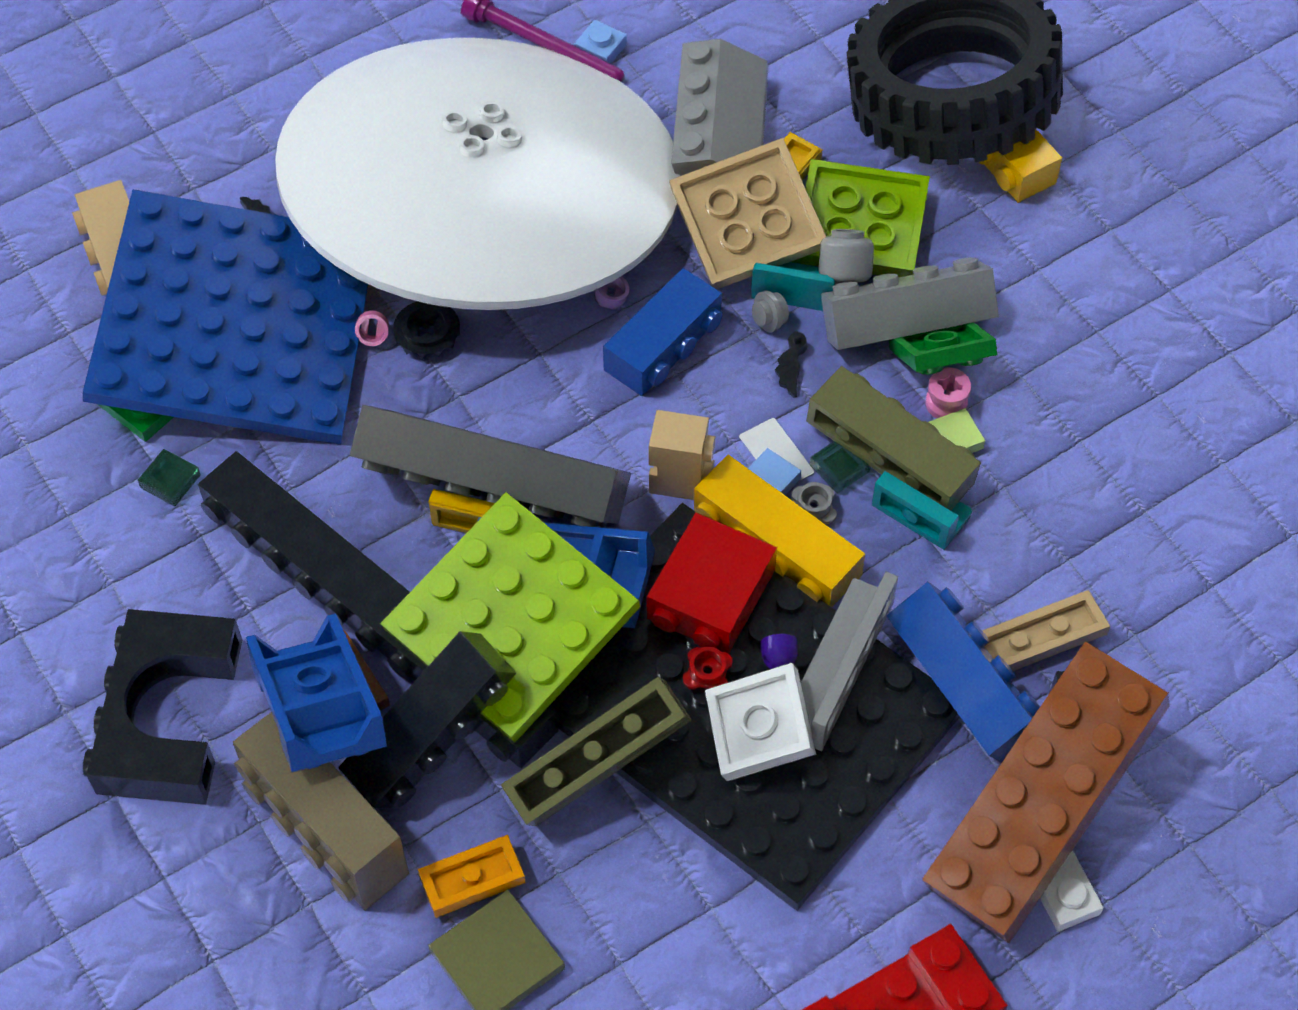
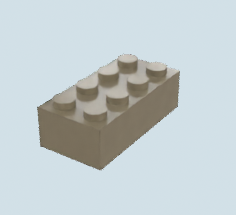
[232,712,409,910]

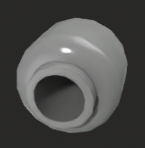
[819,229,874,285]

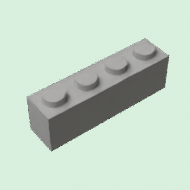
[821,257,999,350]

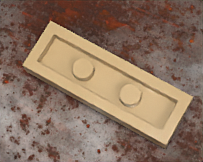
[982,590,1110,671]

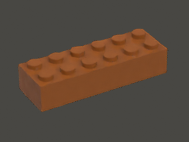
[922,641,1170,944]

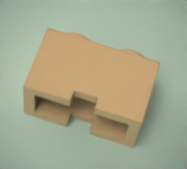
[649,410,716,500]

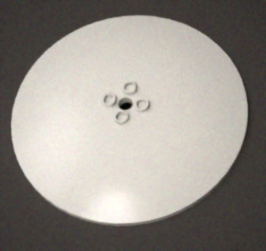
[275,38,681,310]

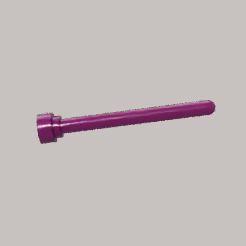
[461,0,624,82]

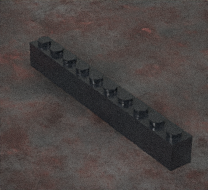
[198,451,559,769]

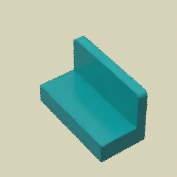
[751,262,836,311]
[872,471,972,550]

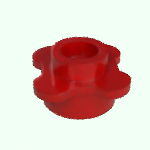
[683,647,733,690]

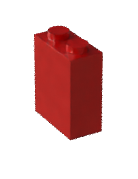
[647,513,777,654]

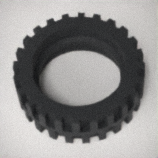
[846,0,1063,165]

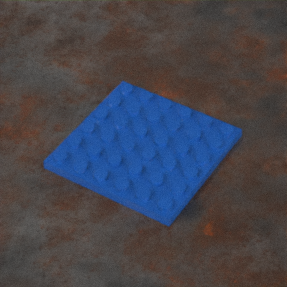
[82,189,369,445]

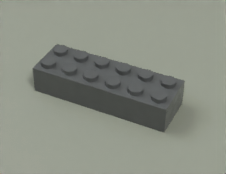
[349,404,631,528]

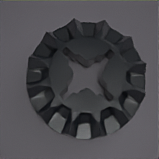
[393,301,460,359]

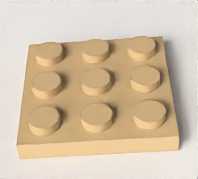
[669,138,826,289]

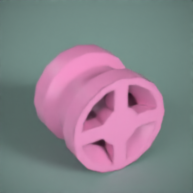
[925,367,971,418]

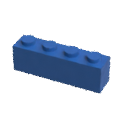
[886,581,1040,763]

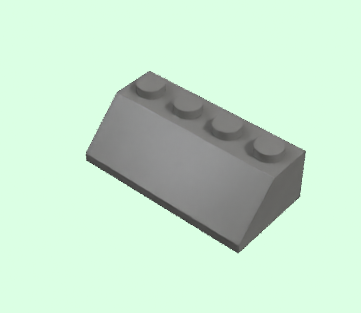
[671,39,769,176]

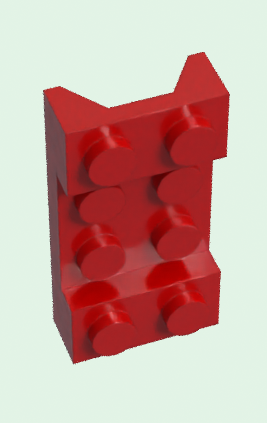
[802,923,1007,1010]

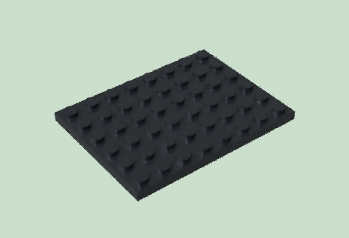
[550,502,960,911]

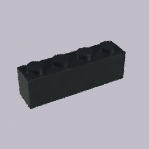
[338,631,516,808]

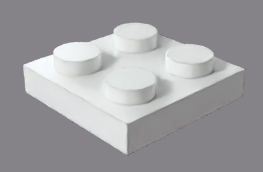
[705,663,816,781]

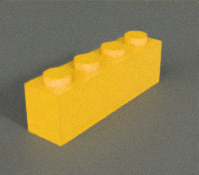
[694,454,865,607]

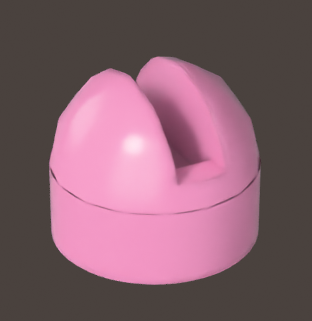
[355,311,389,346]

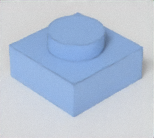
[574,20,627,64]

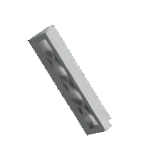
[801,572,898,751]

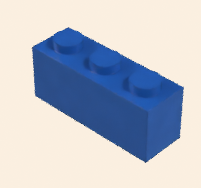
[603,268,723,396]

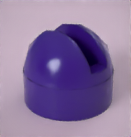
[761,634,798,669]

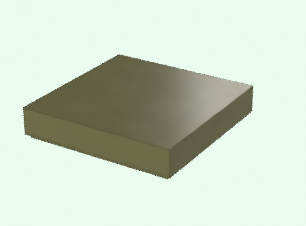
[428,890,565,1010]

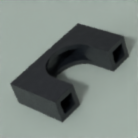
[83,609,243,805]

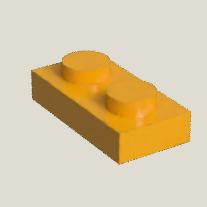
[418,834,526,918]

